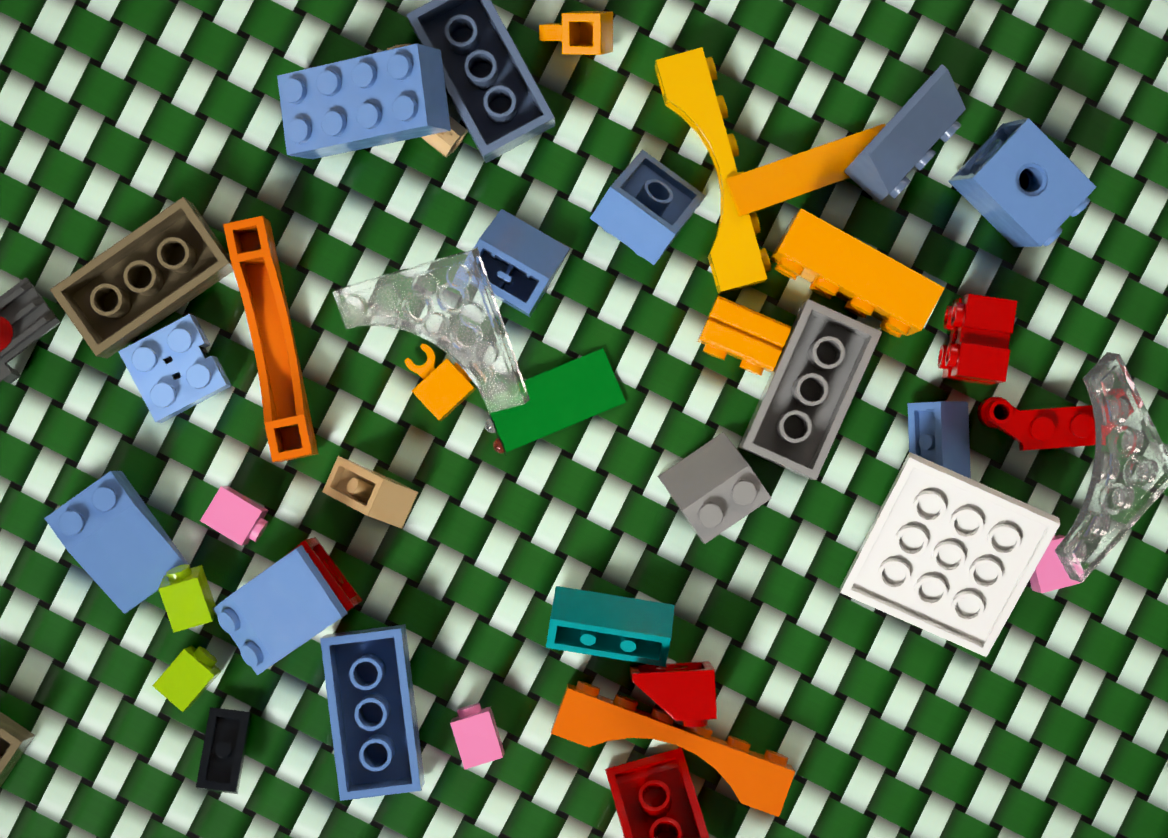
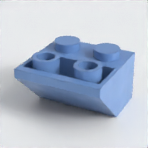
[459,209,570,317]

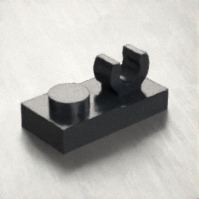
[196,707,252,794]

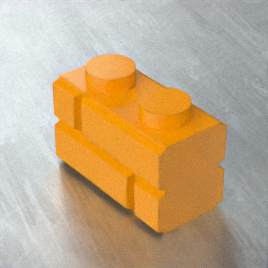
[698,295,792,376]

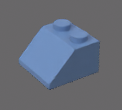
[590,149,706,265]

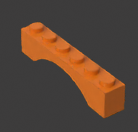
[223,216,319,462]
[551,681,796,817]

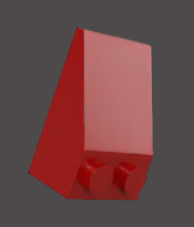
[605,748,709,838]

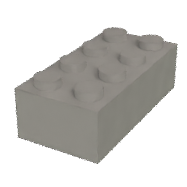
[738,299,882,480]

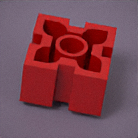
[938,294,1017,385]

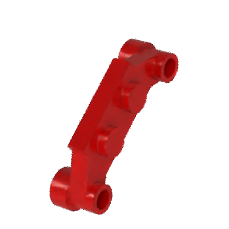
[977,388,1134,451]

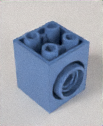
[948,118,1096,247]

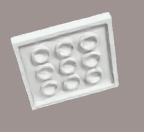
[840,452,1060,657]

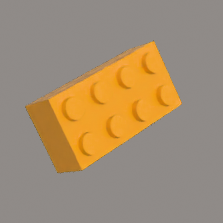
[770,208,945,338]

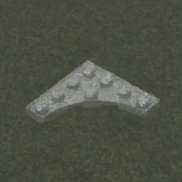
[333,247,530,413]
[1055,352,1168,583]

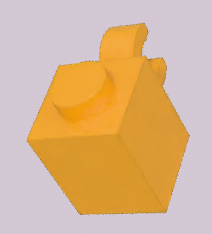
[539,11,613,55]
[405,343,476,421]

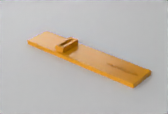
[725,123,885,217]

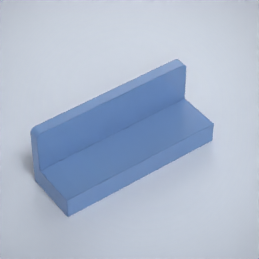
[907,401,971,479]

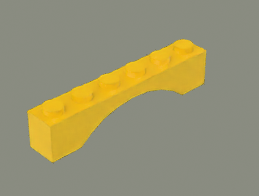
[655,47,771,295]

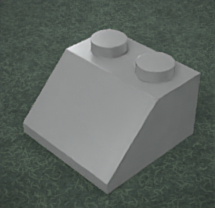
[657,432,772,544]

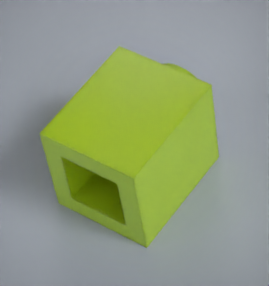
[158,564,216,633]
[152,645,221,712]

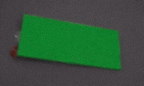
[483,348,626,456]

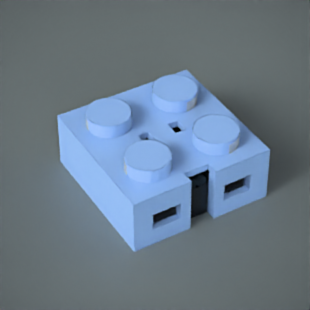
[118,314,232,423]

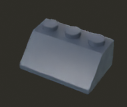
[844,64,966,204]

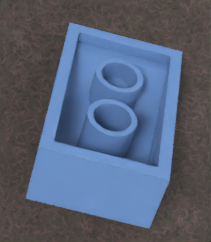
[44,471,188,614]
[212,545,348,675]

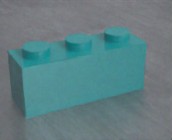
[546,586,675,667]

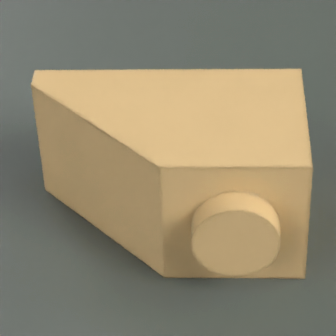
[322,456,418,529]

